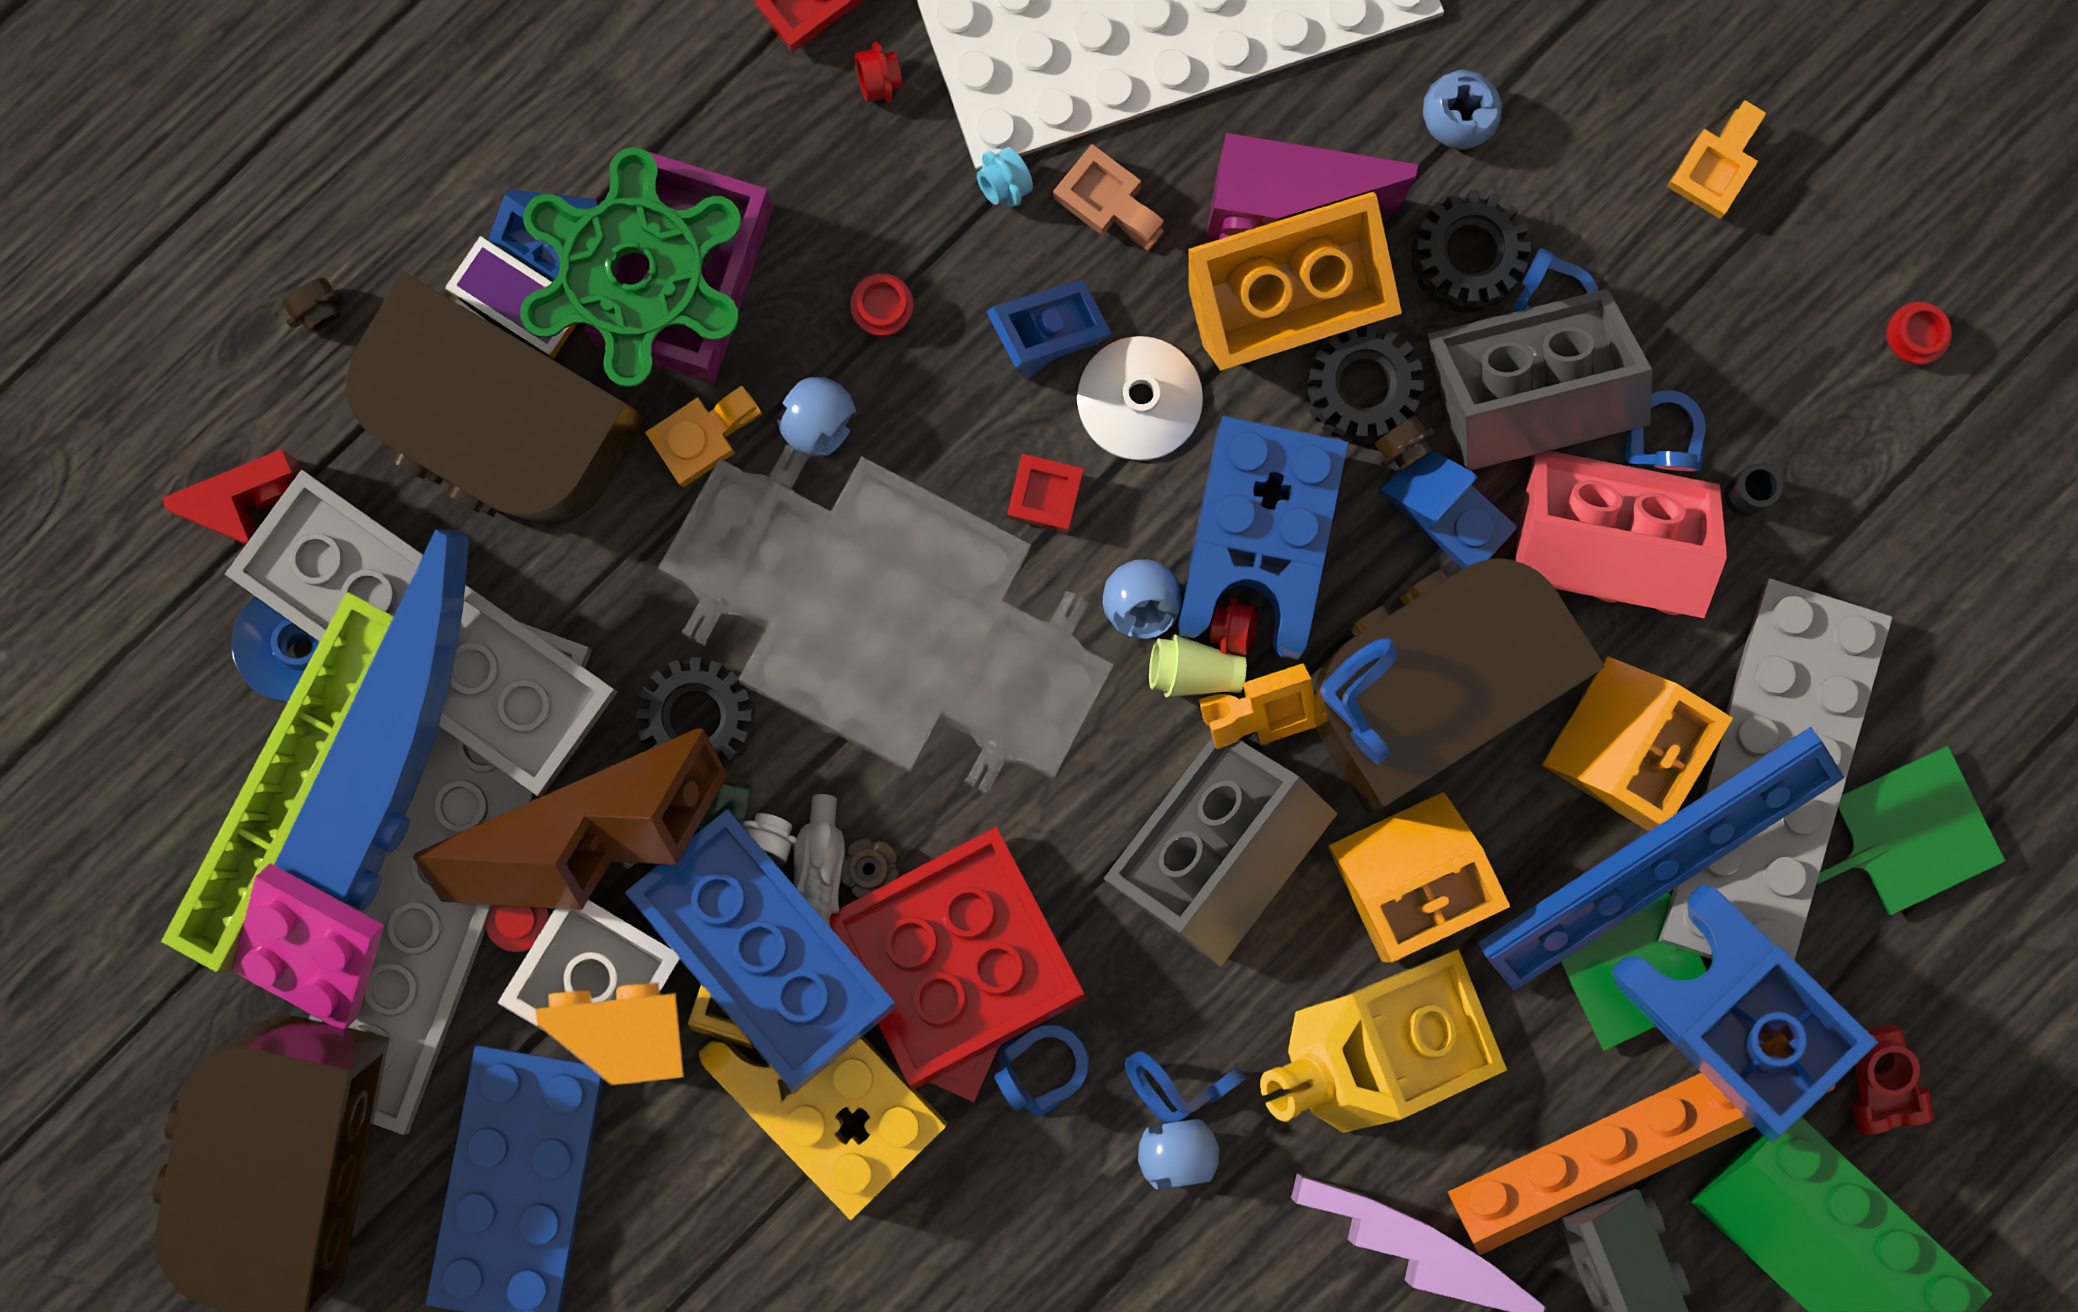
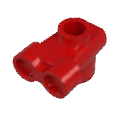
[1851,1025,1934,1135]

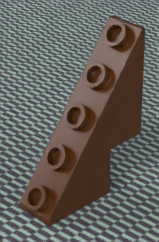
[413,729,728,910]

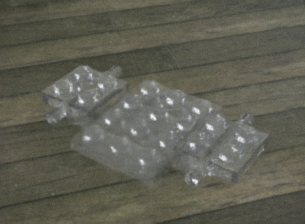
[658,445,1114,794]

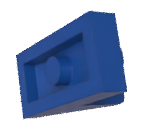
[987,279,1112,380]
[1379,451,1518,569]

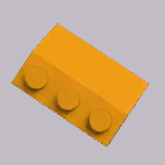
[1189,191,1402,371]

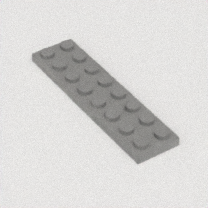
[309,622,592,1135]

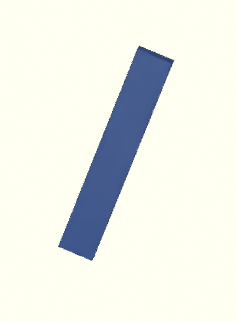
[1478,727,1845,991]

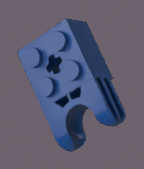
[1177,416,1348,660]
[1611,885,1878,1144]

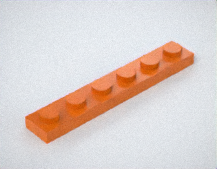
[1448,1034,1835,1256]

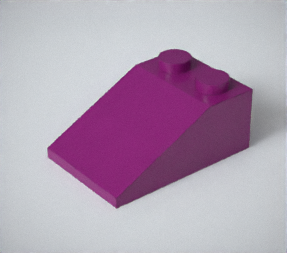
[1206,133,1418,241]

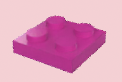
[232,863,384,1029]

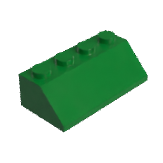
[1689,1117,1992,1312]

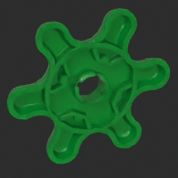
[520,147,741,387]

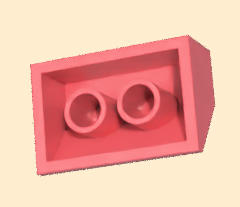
[1516,451,1727,618]

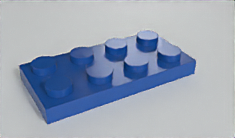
[625,809,896,1094]
[426,1045,604,1312]

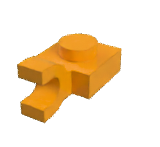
[1667,100,1766,219]
[645,386,763,488]
[1198,663,1316,749]

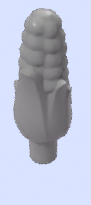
[793,794,846,925]

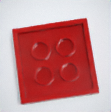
[829,826,1087,1090]

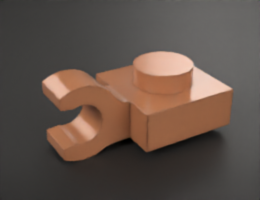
[1053,144,1164,252]

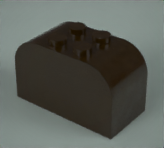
[346,271,649,524]
[1313,559,1605,814]
[153,1016,390,1312]

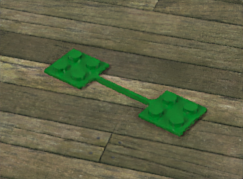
[1560,746,2005,1051]

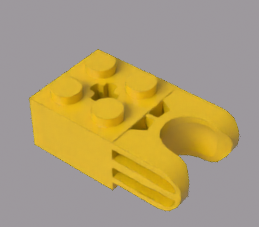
[699,1036,948,1220]

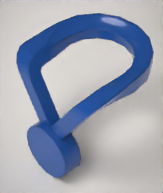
[1512,248,1598,312]
[1624,390,1706,471]
[1320,638,1399,765]
[995,1024,1089,1116]
[1125,1051,1246,1124]

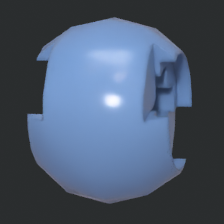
[1423,69,1502,150]
[777,377,856,457]
[1102,559,1182,639]
[1138,1119,1219,1190]

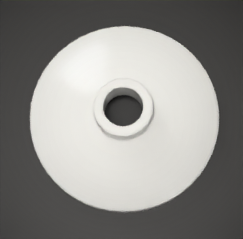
[1077,336,1203,461]

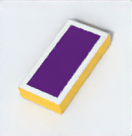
[445,236,577,359]

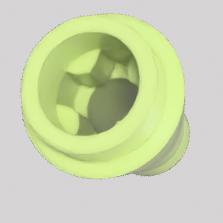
[1149,634,1246,697]

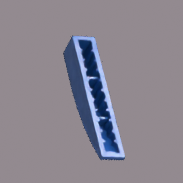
[274,530,469,911]

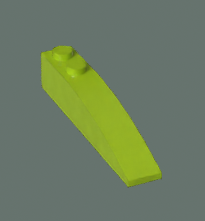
[161,592,394,972]

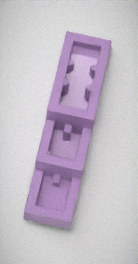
[1291,1173,1545,1312]

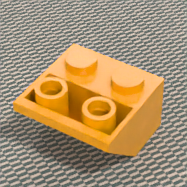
[1541,657,1733,831]
[1327,792,1510,962]
[536,983,683,1085]

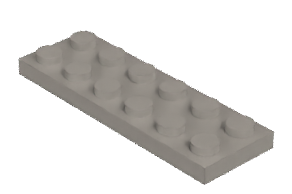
[225,470,617,797]
[1658,578,1892,960]

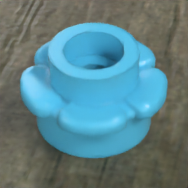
[977,147,1033,208]

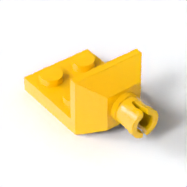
[1260,949,1507,1133]

